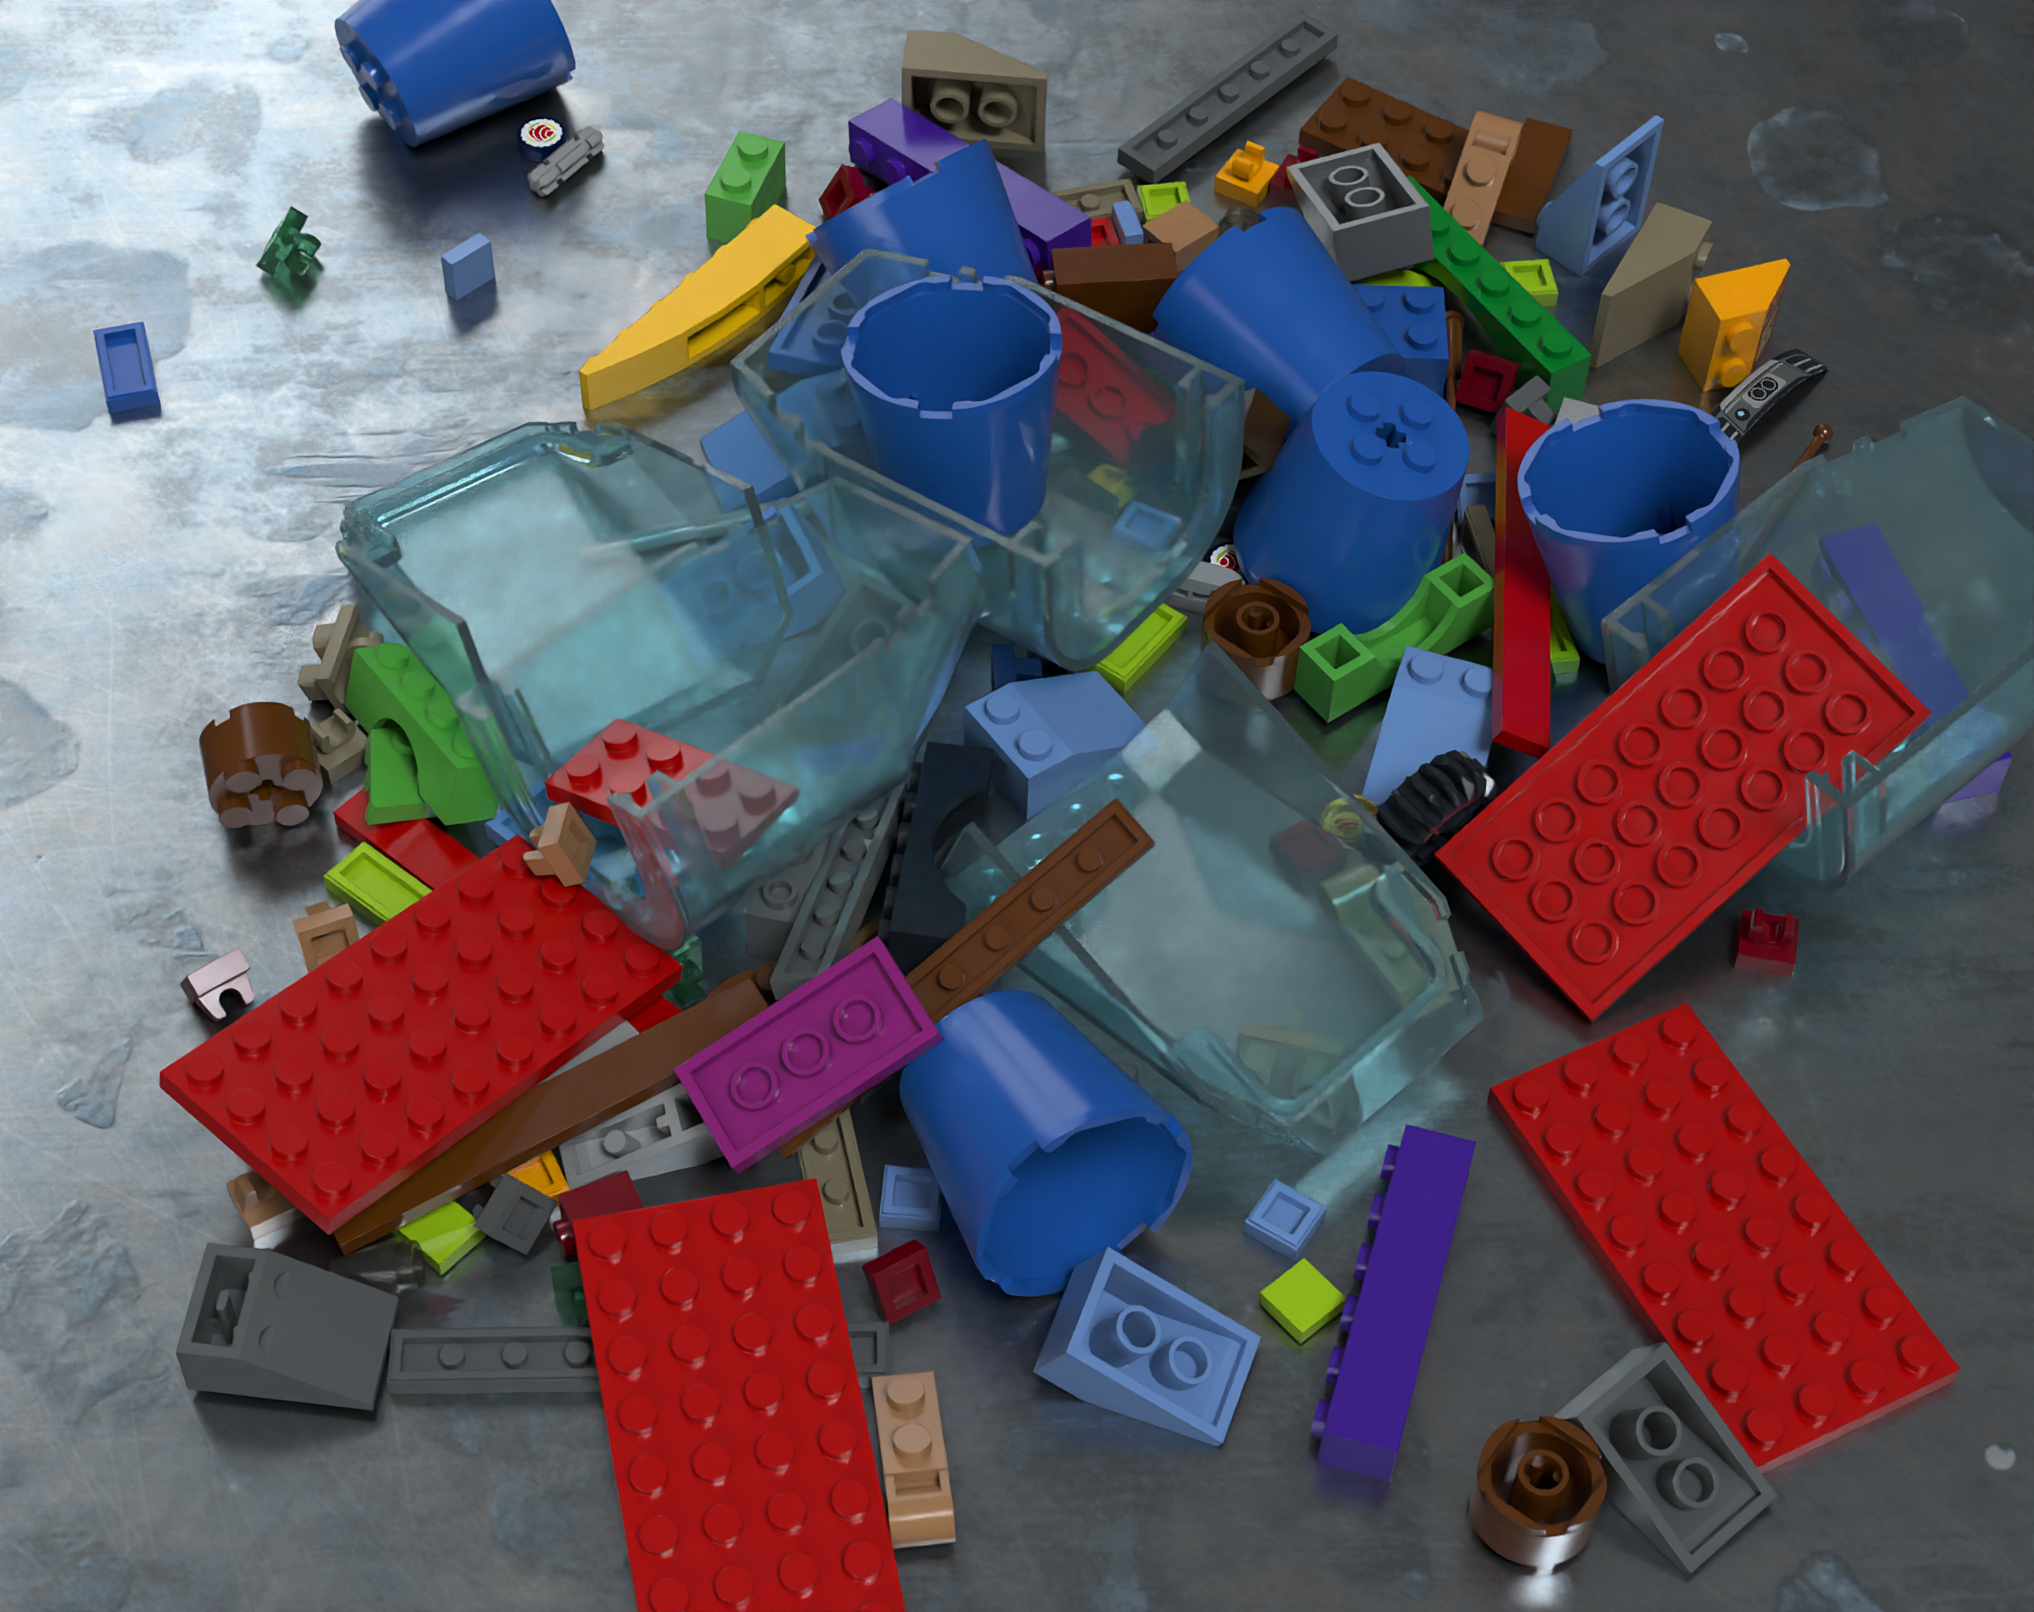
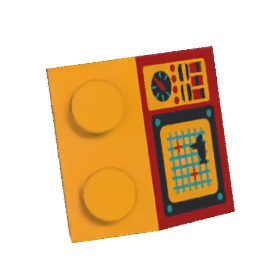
[1678,258,1791,392]

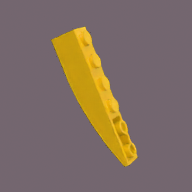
[579,204,816,411]

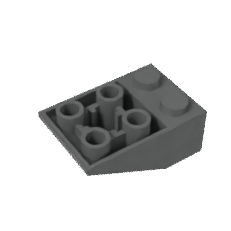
[176,1242,400,1410]

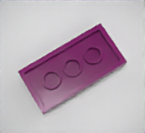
[674,936,944,1174]

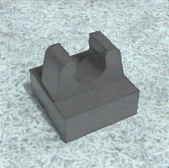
[1488,375,1557,436]
[473,1173,558,1255]

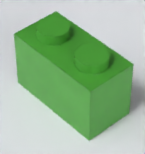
[704,131,786,243]

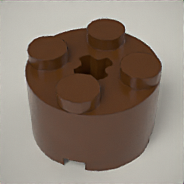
[1199,578,1311,708]
[199,702,323,828]
[1469,1416,1607,1571]

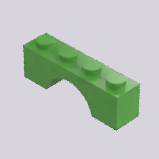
[1294,552,1494,723]
[344,642,507,826]

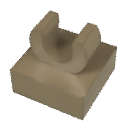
[311,708,368,785]

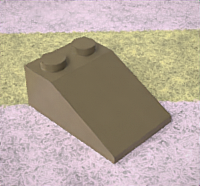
[902,29,1048,152]
[1589,201,1715,369]

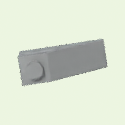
[559,1083,724,1190]

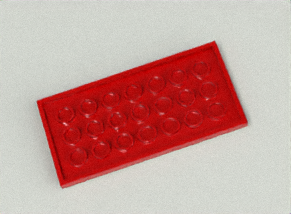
[1434,552,1932,1024]
[160,835,683,1235]
[1487,1002,1960,1474]
[572,1178,906,1612]

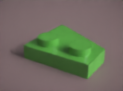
[364,726,438,825]

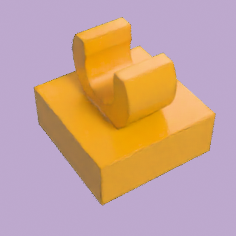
[1214,141,1280,208]

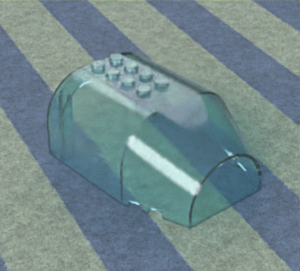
[730,248,1245,671]
[1600,396,2034,892]
[452,476,986,950]

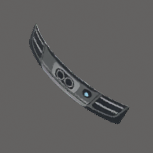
[1710,349,1829,443]

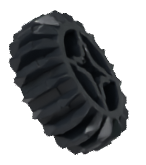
[1359,750,1498,888]

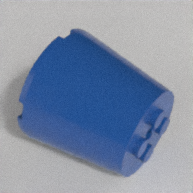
[334,0,576,147]
[805,139,1044,311]
[1145,206,1404,447]
[841,274,1062,546]
[1233,371,1470,634]
[1517,399,1741,670]
[899,990,1193,1296]

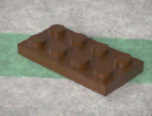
[1298,77,1469,207]

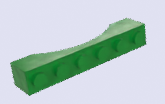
[1407,175,1592,412]

